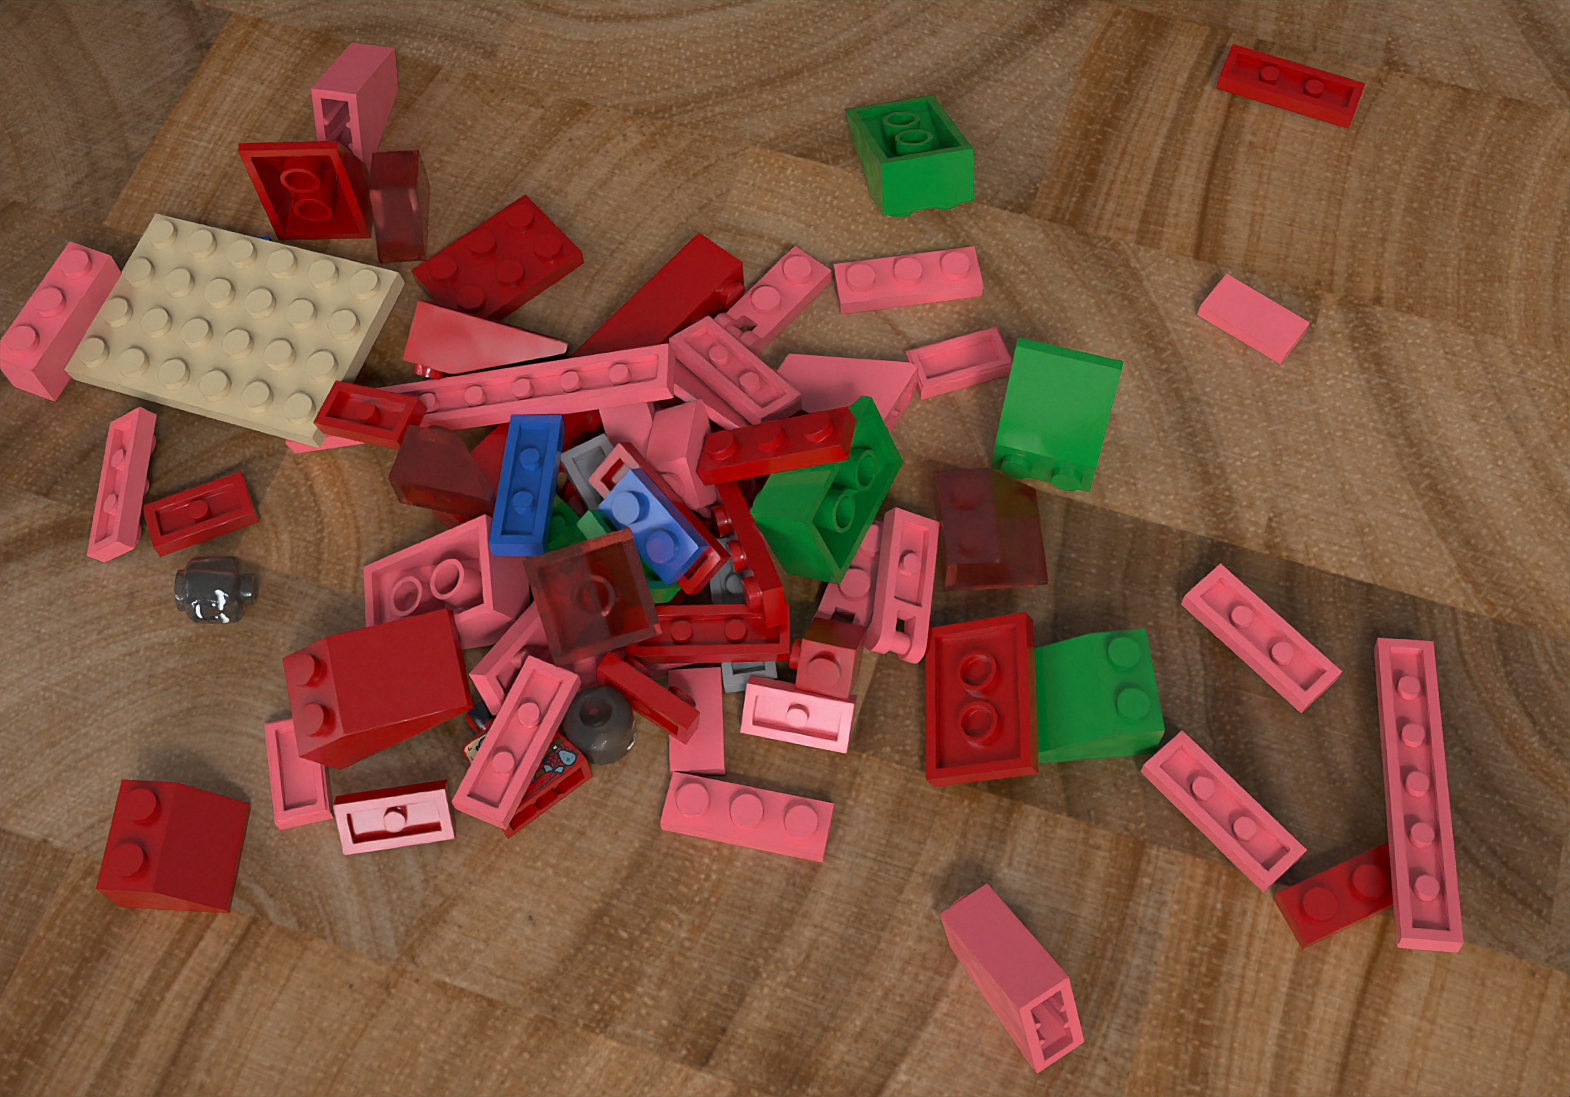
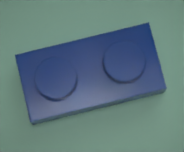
[598,468,709,585]

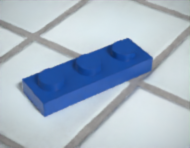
[488,415,565,556]

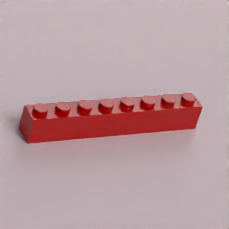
[426,233,745,529]

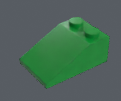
[845,95,974,217]
[991,337,1124,492]
[749,396,903,585]
[1034,628,1165,764]

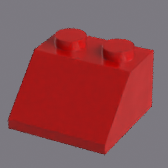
[96,779,251,914]

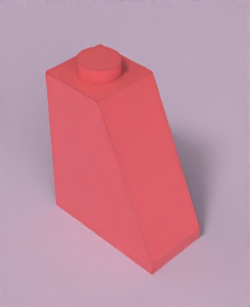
[311,42,398,172]
[772,353,918,433]
[940,884,1085,1074]

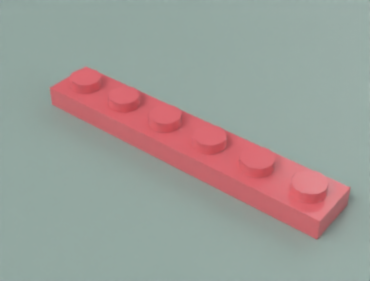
[1374,638,1464,953]

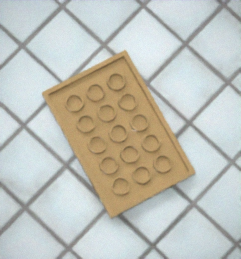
[64,213,405,448]

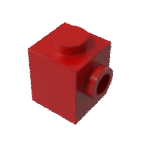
[789,617,867,700]

